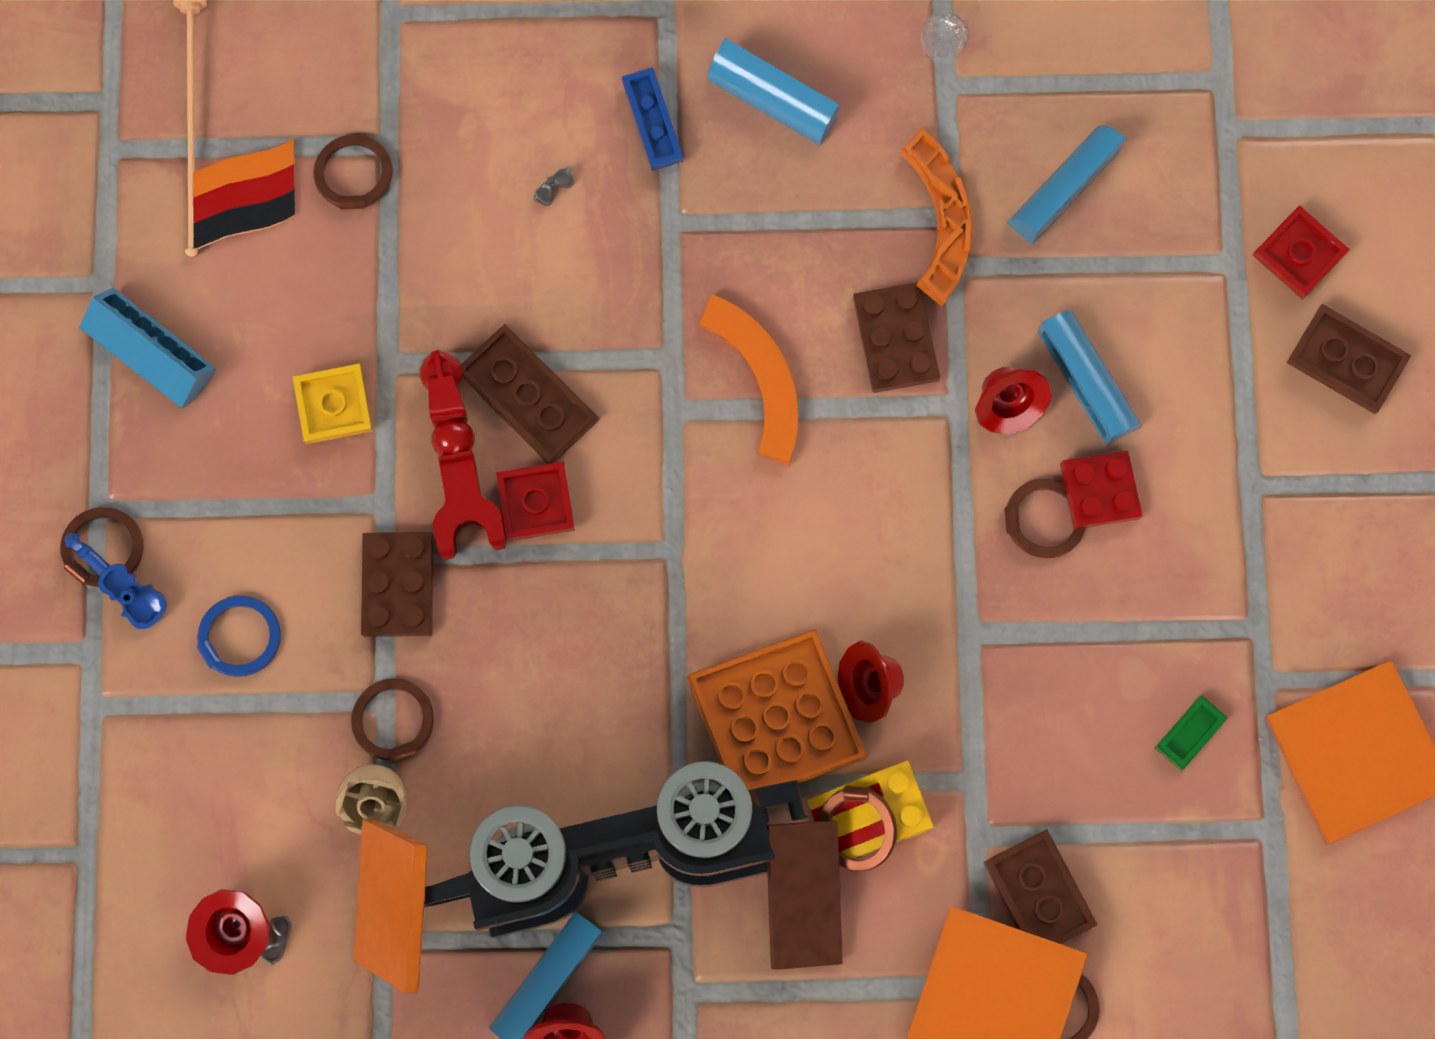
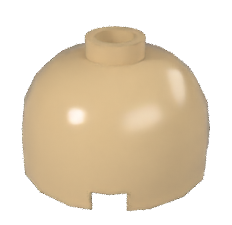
[335,764,407,835]

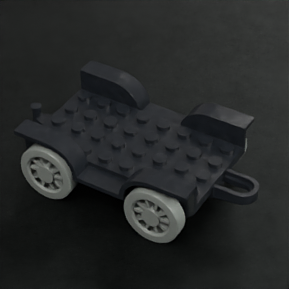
[424,761,809,938]

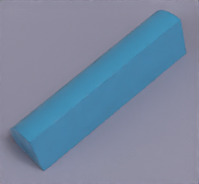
[707,38,839,145]
[1007,125,1126,245]
[79,288,216,408]
[1037,310,1142,446]
[489,911,603,1039]

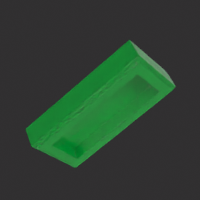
[1154,695,1228,771]

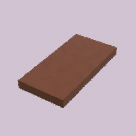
[461,324,599,464]
[766,820,843,970]

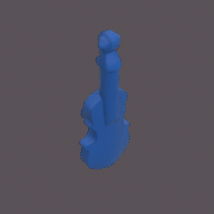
[65,533,167,629]

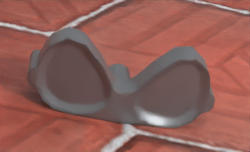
[534,167,573,206]
[261,915,292,965]

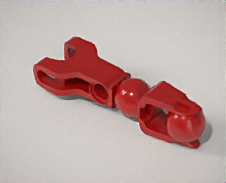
[419,350,507,561]

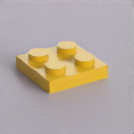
[292,363,373,445]

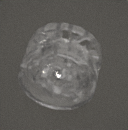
[920,12,969,64]

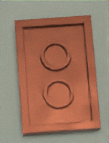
[853,282,940,393]
[1286,304,1411,414]
[361,532,433,637]
[983,829,1098,944]

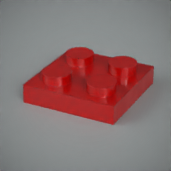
[1252,205,1350,300]
[1060,451,1143,529]
[496,462,575,542]

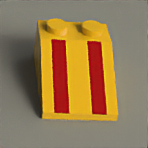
[807,761,934,859]

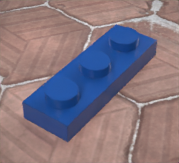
[622,67,683,171]

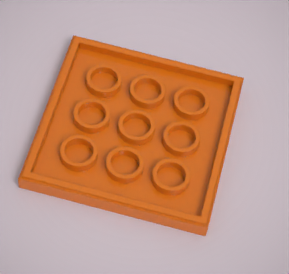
[686,629,868,790]
[1264,660,1435,845]
[353,819,428,994]
[906,906,1088,1039]

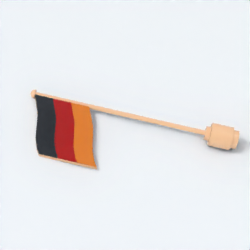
[173,0,295,257]

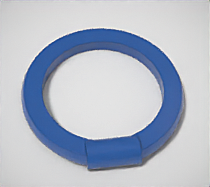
[196,596,281,677]

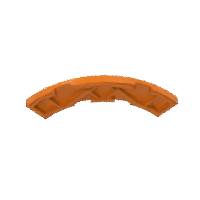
[900,127,972,306]
[699,294,798,466]

